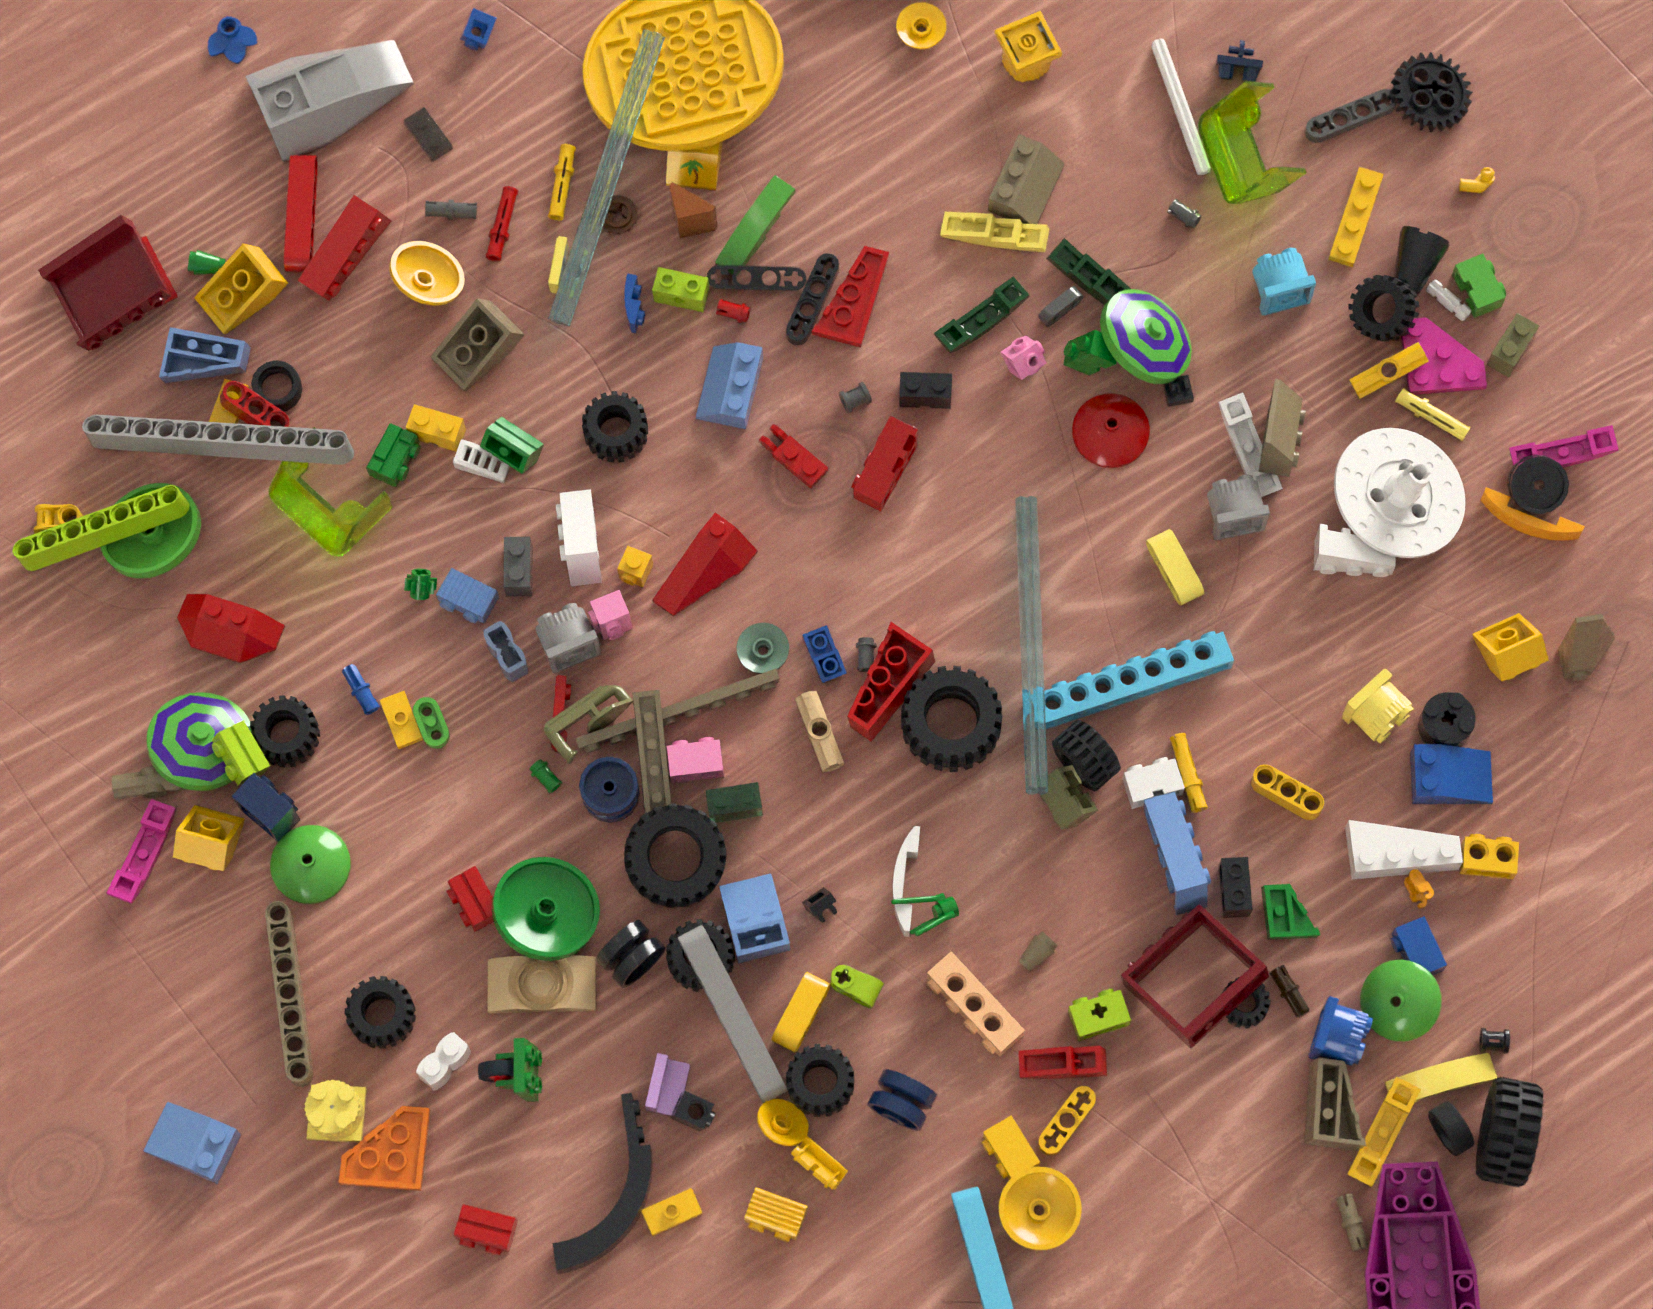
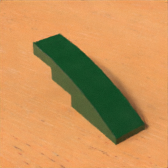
[1046,238,1131,305]

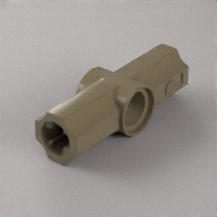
[111,766,188,800]

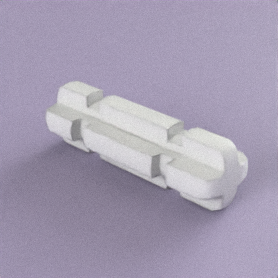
[1426,280,1472,321]

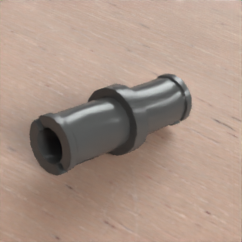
[425,200,477,220]

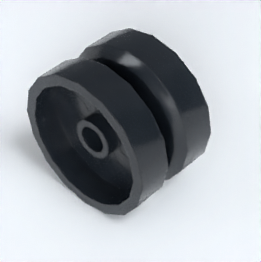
[1507,454,1569,514]
[596,920,666,988]

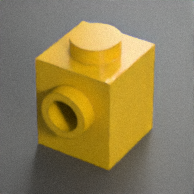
[617,546,653,588]

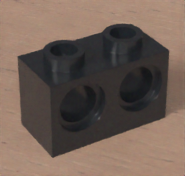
[1218,857,1253,918]

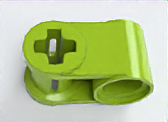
[830,965,884,1008]

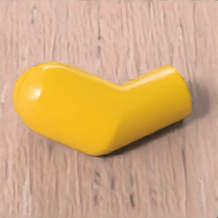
[1459,167,1495,193]

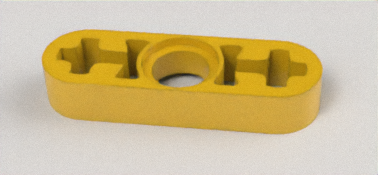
[1038,1086,1096,1156]

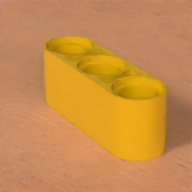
[1251,764,1324,820]
[771,972,831,1053]

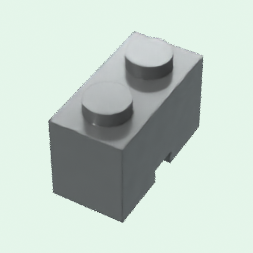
[503,537,533,597]

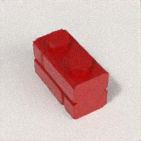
[446,866,494,932]
[454,1204,517,1256]

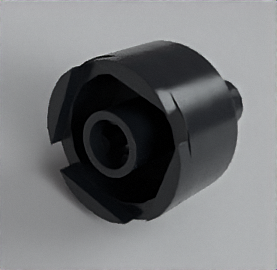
[1418,692,1476,747]

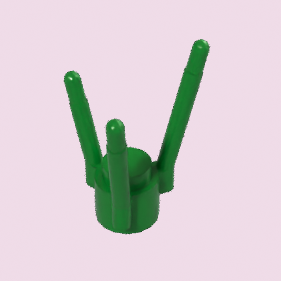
[891,893,959,936]

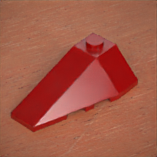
[652,512,758,616]

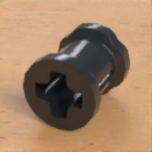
[1479,1028,1510,1054]

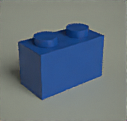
[1390,916,1447,975]

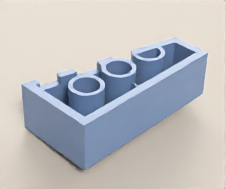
[1144,791,1211,916]

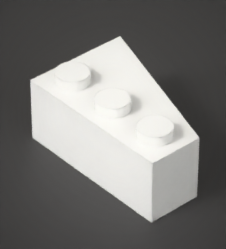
[556,489,602,586]
[1314,524,1396,577]

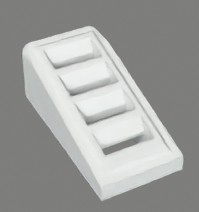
[453,439,510,483]

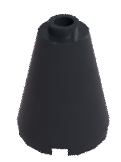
[1394,226,1450,298]

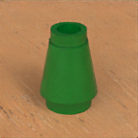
[187,250,226,275]

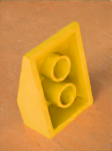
[194,243,288,334]

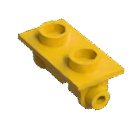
[791,1136,848,1190]

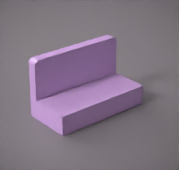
[645,1053,690,1116]

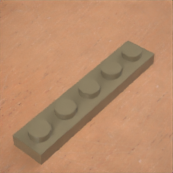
[632,690,671,813]

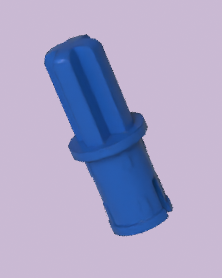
[342,664,380,715]

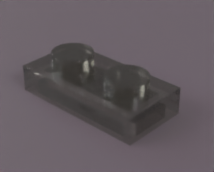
[403,107,453,162]

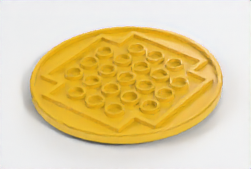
[583,0,784,151]

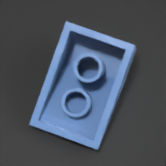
[144,1102,241,1184]

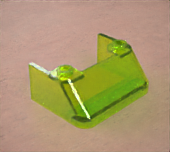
[1198,81,1307,204]
[268,427,393,556]

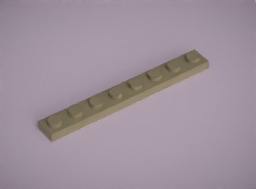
[576,669,780,753]

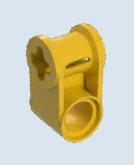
[34,504,83,534]

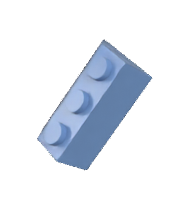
[696,342,763,429]

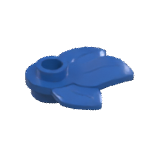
[208,16,257,64]

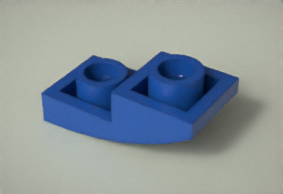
[624,273,646,334]
[802,625,847,683]

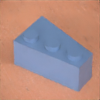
[159,327,251,383]

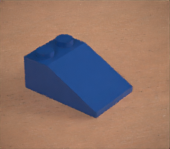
[1410,744,1493,804]

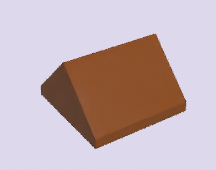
[669,182,718,238]

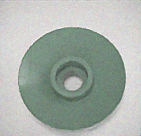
[737,623,789,674]

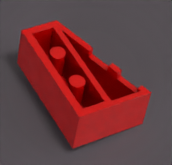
[851,416,918,512]

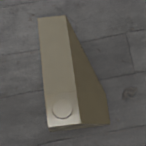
[1558,614,1615,681]

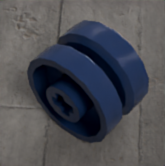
[579,757,640,823]
[867,1069,937,1131]

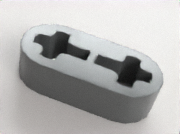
[1038,286,1083,327]

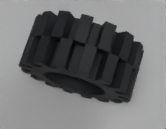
[1222,977,1270,1028]

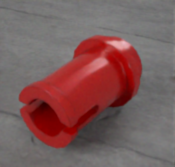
[716,299,751,324]

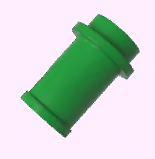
[529,759,562,794]

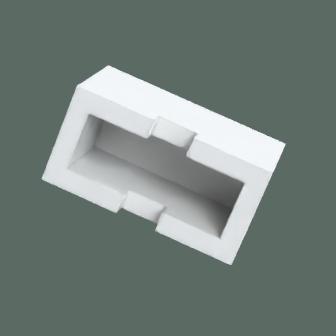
[1122,757,1185,809]

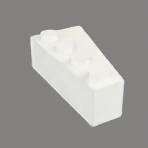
[1345,820,1463,880]

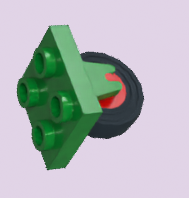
[478,1038,542,1102]

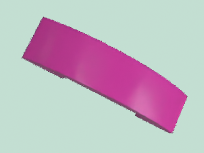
[1509,425,1619,467]
[107,799,176,904]

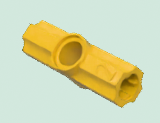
[1349,342,1429,399]

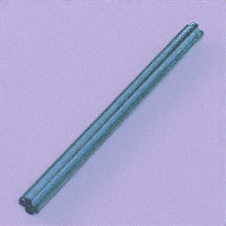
[548,29,665,326]
[1015,496,1048,795]

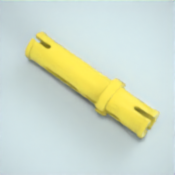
[1395,388,1471,441]

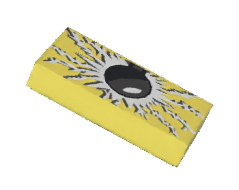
[548,236,569,294]

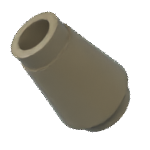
[1018,931,1058,971]

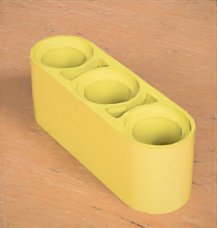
[1146,529,1204,606]

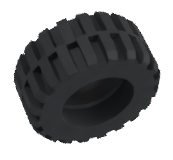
[901,666,1003,772]
[624,803,727,908]
[1475,1077,1544,1188]

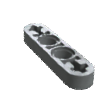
[1305,89,1397,143]

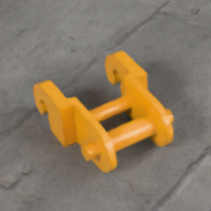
[1404,869,1434,909]

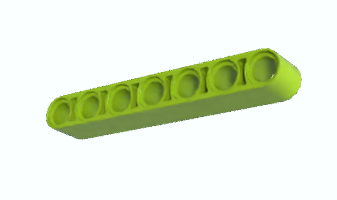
[12,485,190,571]

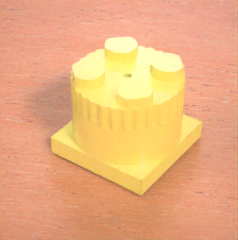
[1342,669,1413,744]
[304,1080,367,1142]

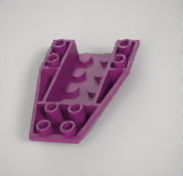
[1365,1161,1480,1309]

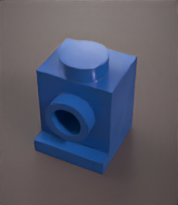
[460,8,496,50]

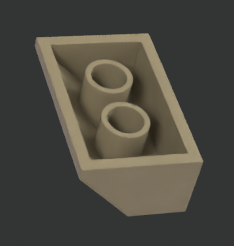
[988,134,1065,224]
[1258,379,1306,477]

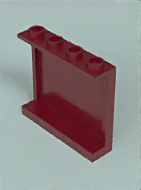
[38,215,172,351]

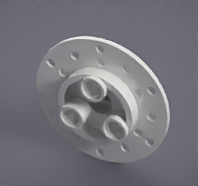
[1334,428,1465,558]

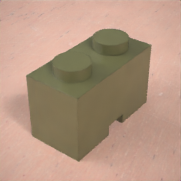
[1487,313,1539,377]
[1036,765,1098,830]

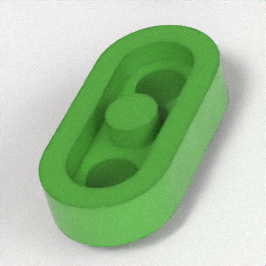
[413,697,450,749]

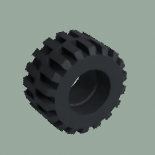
[1348,275,1419,342]
[582,391,648,463]
[249,695,320,768]
[1052,720,1121,791]
[666,919,735,992]
[345,976,416,1049]
[786,1044,855,1117]

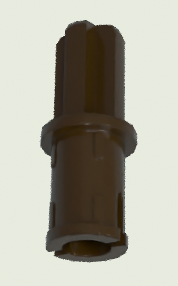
[1269,965,1310,1018]

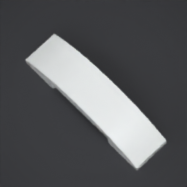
[1218,393,1283,497]
[893,826,920,937]

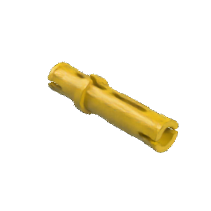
[548,144,576,221]
[1169,733,1208,813]

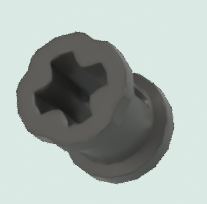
[839,382,872,413]

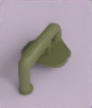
[544,685,633,764]

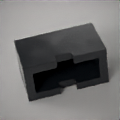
[899,372,952,409]

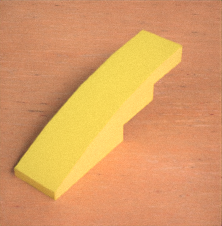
[940,212,1049,252]

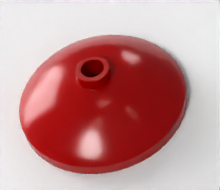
[1072,393,1150,468]

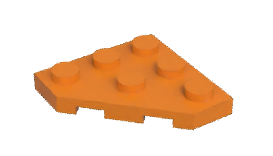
[338,1106,430,1191]

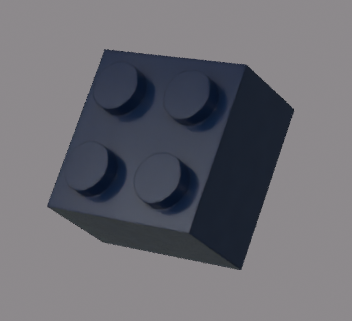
[232,773,300,842]

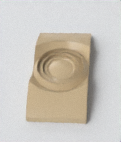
[488,955,596,1013]

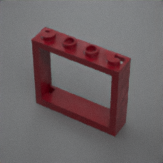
[1121,904,1269,1049]

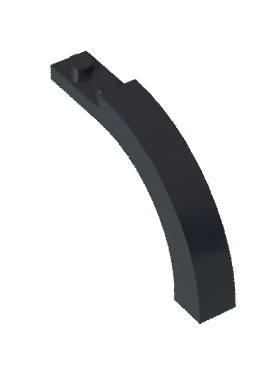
[553,1093,653,1274]

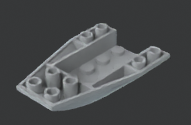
[245,40,414,163]

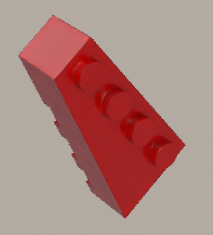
[298,195,391,301]
[847,622,936,742]

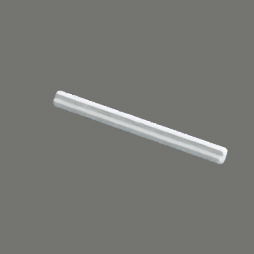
[1151,39,1211,176]

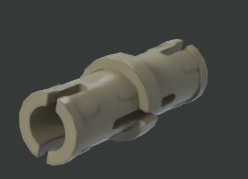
[1335,1193,1369,1252]

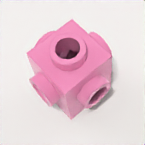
[1001,336,1047,380]

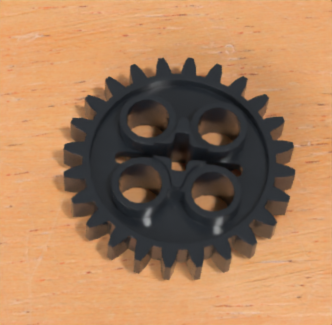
[1390,52,1472,132]

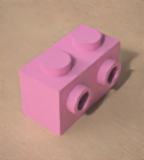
[588,590,632,640]

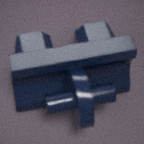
[1216,40,1263,83]

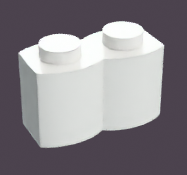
[416,1032,471,1091]

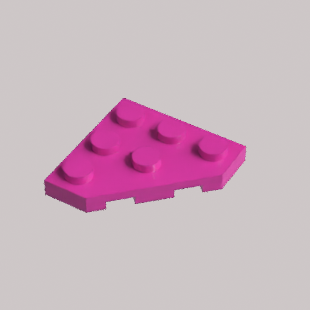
[1401,318,1487,395]

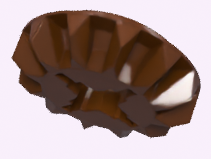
[597,195,638,235]

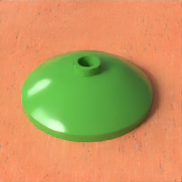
[270,825,351,904]
[1360,960,1442,1042]

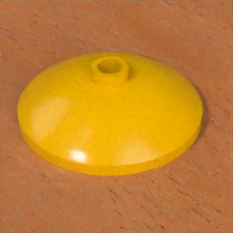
[389,241,464,306]
[999,1167,1082,1251]

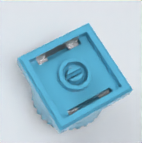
[1252,248,1316,316]

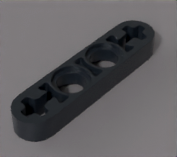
[786,253,839,345]
[707,265,807,291]

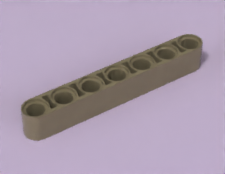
[265,901,314,1087]

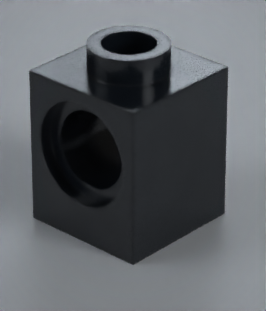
[670,1091,715,1131]

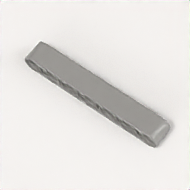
[677,925,788,1103]

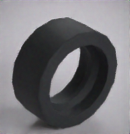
[251,360,303,411]
[1428,1101,1475,1156]

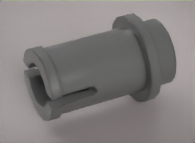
[1167,199,1202,228]
[856,637,877,672]

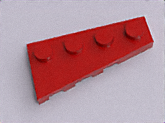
[812,246,889,348]

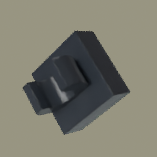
[1163,375,1194,407]
[802,887,837,923]

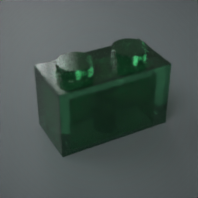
[705,782,763,823]

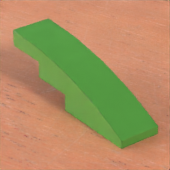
[715,175,795,275]

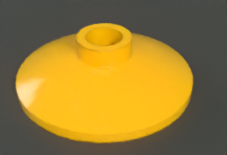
[896,2,947,49]
[757,1099,809,1146]

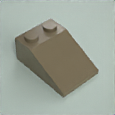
[430,299,525,391]

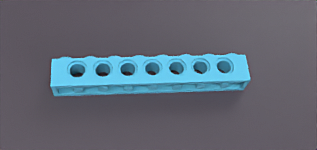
[1023,631,1234,734]

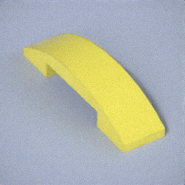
[1385,1053,1497,1103]

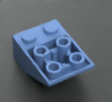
[719,874,791,963]

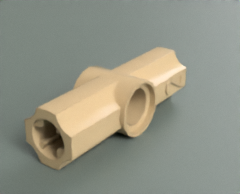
[795,691,844,772]

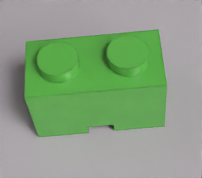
[1452,254,1506,318]

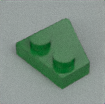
[1261,884,1320,940]

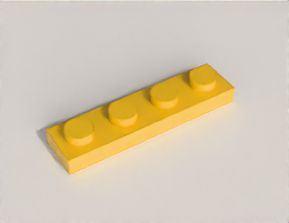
[1328,167,1384,267]

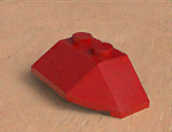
[177,594,285,663]

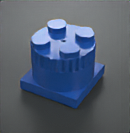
[1308,996,1373,1066]

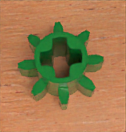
[404,568,437,600]

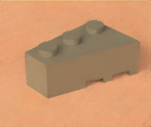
[1304,1058,1366,1151]

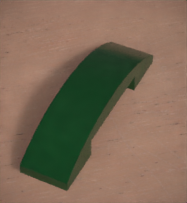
[934,276,1029,353]

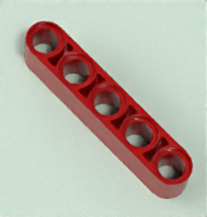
[284,155,318,272]

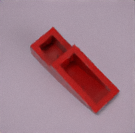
[1019,1045,1107,1079]

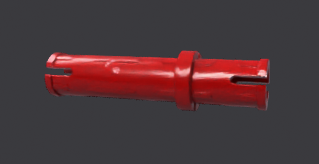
[485,186,518,262]

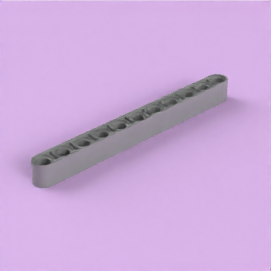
[82,415,354,465]

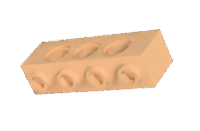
[927,951,1025,1057]

